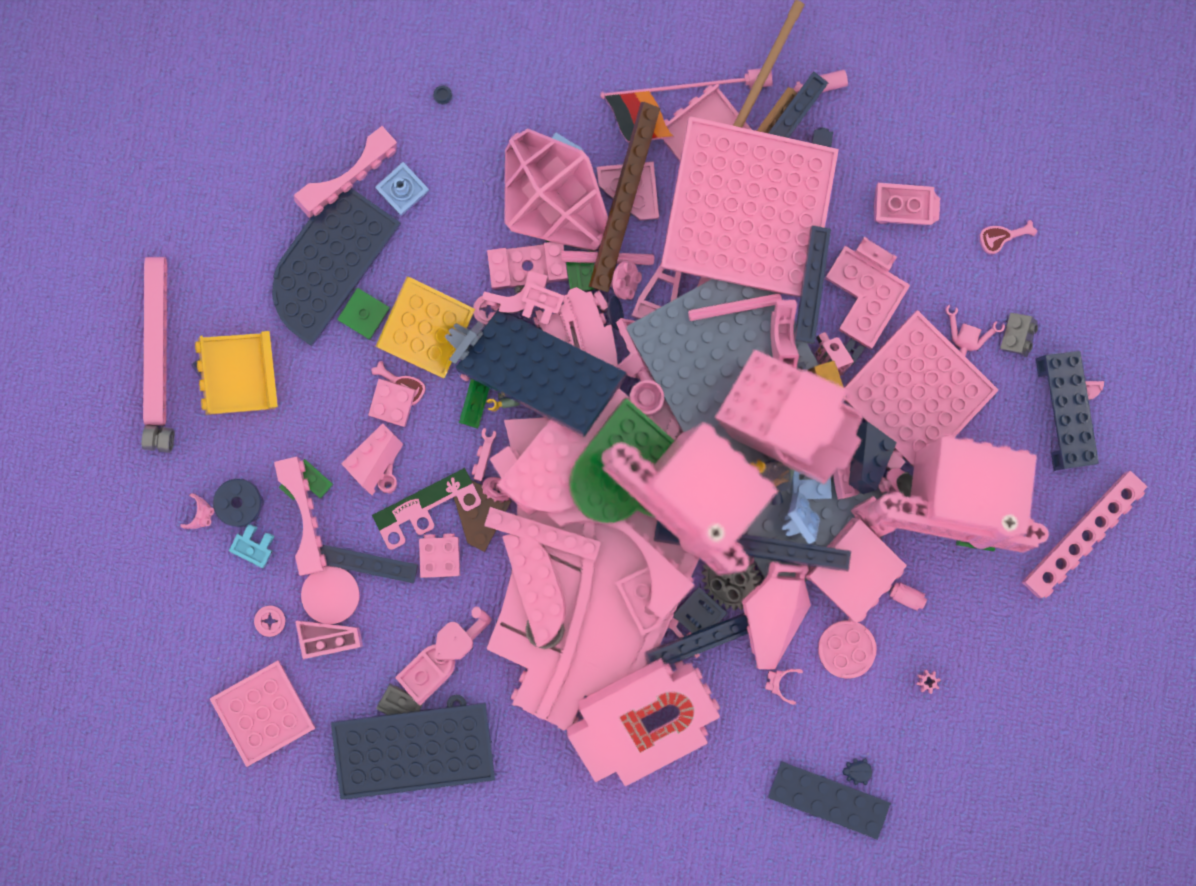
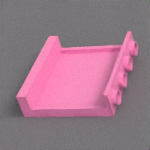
[662,83,756,161]
[805,518,907,623]

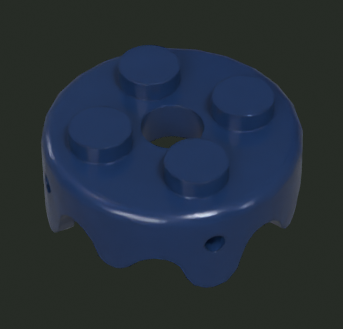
[213,479,264,527]

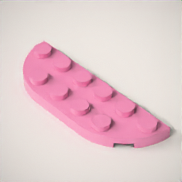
[502,534,565,648]

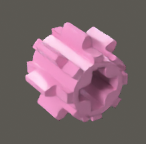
[916,670,941,694]

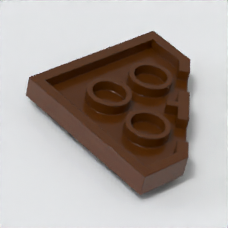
[454,480,512,552]

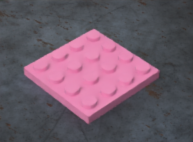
[210,660,316,767]

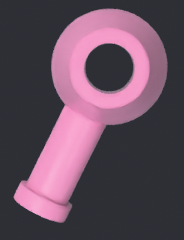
[377,461,397,494]

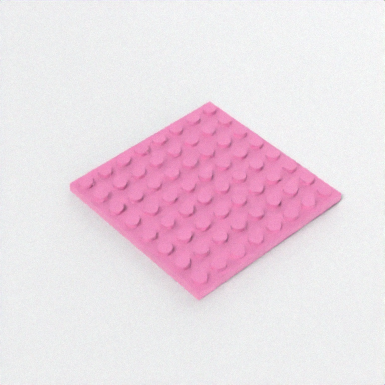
[660,116,839,297]

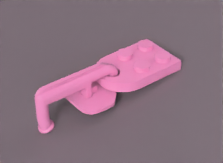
[395,607,491,705]

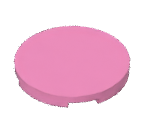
[301,566,360,624]
[818,620,877,679]

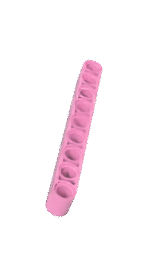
[143,257,167,426]

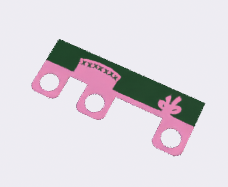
[372,468,481,550]

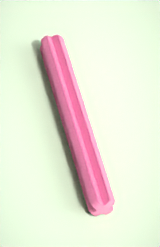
[561,251,654,265]
[688,293,782,321]

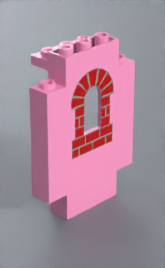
[566,659,720,786]

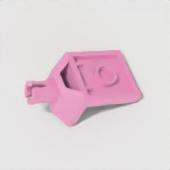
[616,318,655,382]

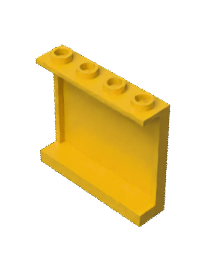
[195,331,278,415]

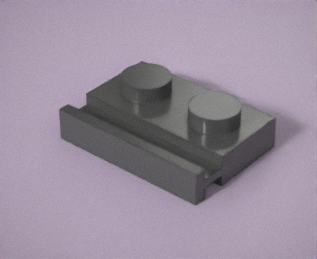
[376,683,424,715]

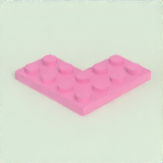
[825,246,910,350]

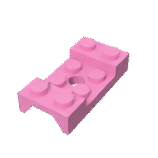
[487,242,568,290]

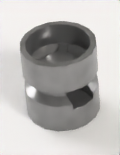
[142,425,175,453]

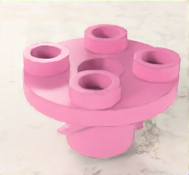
[610,261,642,300]

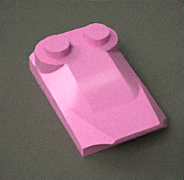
[873,183,940,225]

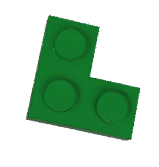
[279,459,334,500]

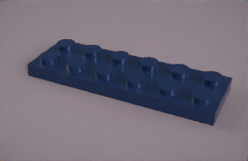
[768,761,891,840]

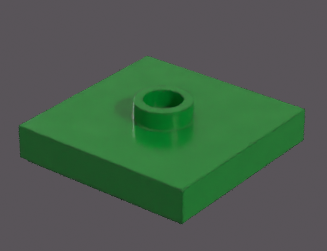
[337,288,390,340]

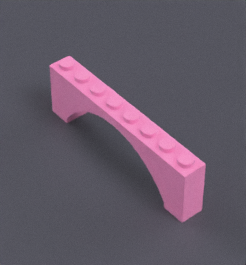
[547,506,695,620]

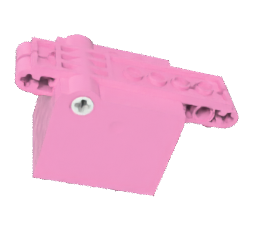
[602,423,777,575]
[868,435,1049,553]

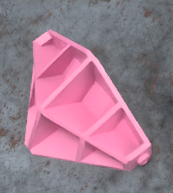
[504,128,608,252]

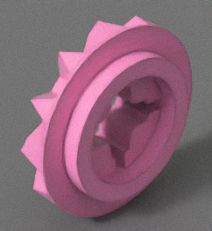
[473,296,501,325]
[482,477,510,503]
[254,606,286,637]

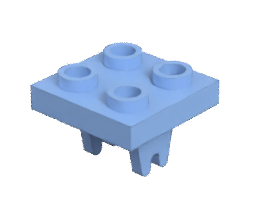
[782,492,820,544]

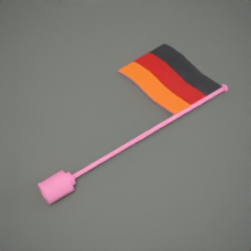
[600,68,772,143]

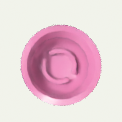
[630,380,664,414]

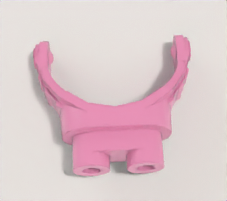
[180,493,214,529]
[765,669,803,705]

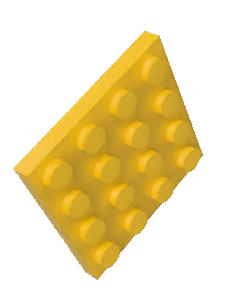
[375,276,475,378]

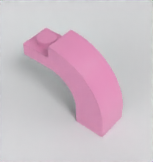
[482,271,548,313]
[771,300,799,369]

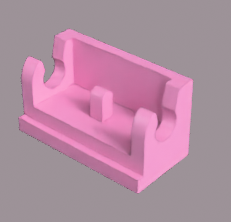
[855,237,897,271]

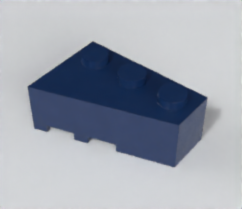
[849,421,897,494]

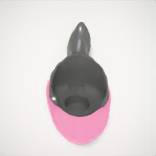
[887,468,913,498]

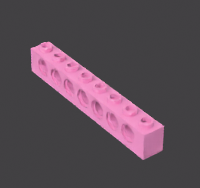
[1022,471,1147,598]

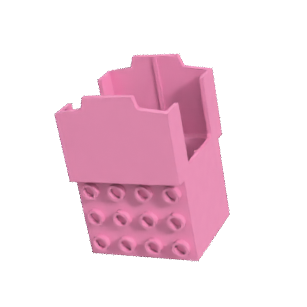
[716,350,862,484]

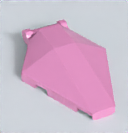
[742,562,811,669]

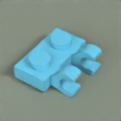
[229,524,275,568]

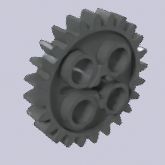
[701,557,762,611]

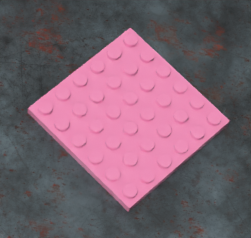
[844,310,998,468]

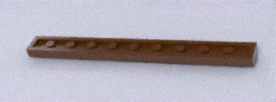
[589,102,660,292]

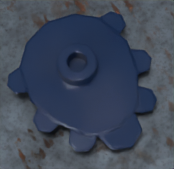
[842,758,872,785]

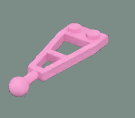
[632,264,681,319]

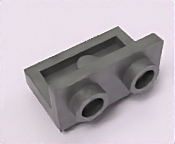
[1000,312,1038,357]

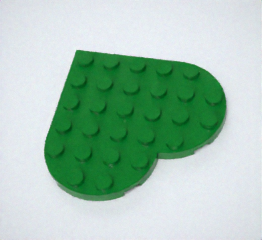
[569,398,675,523]

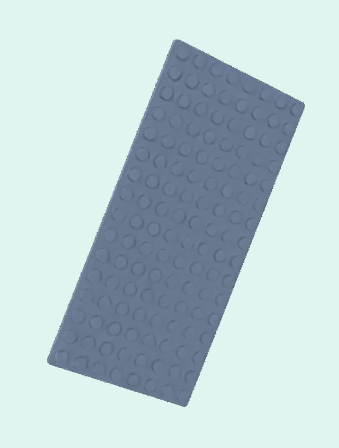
[626,279,890,582]

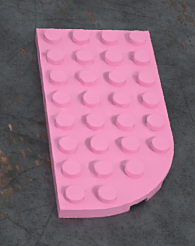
[496,388,653,512]

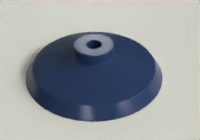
[607,296,624,330]

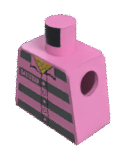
[815,332,854,376]

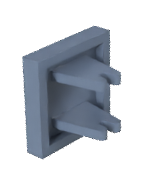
[445,321,485,364]

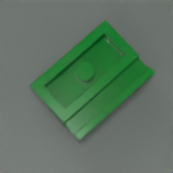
[566,251,597,292]

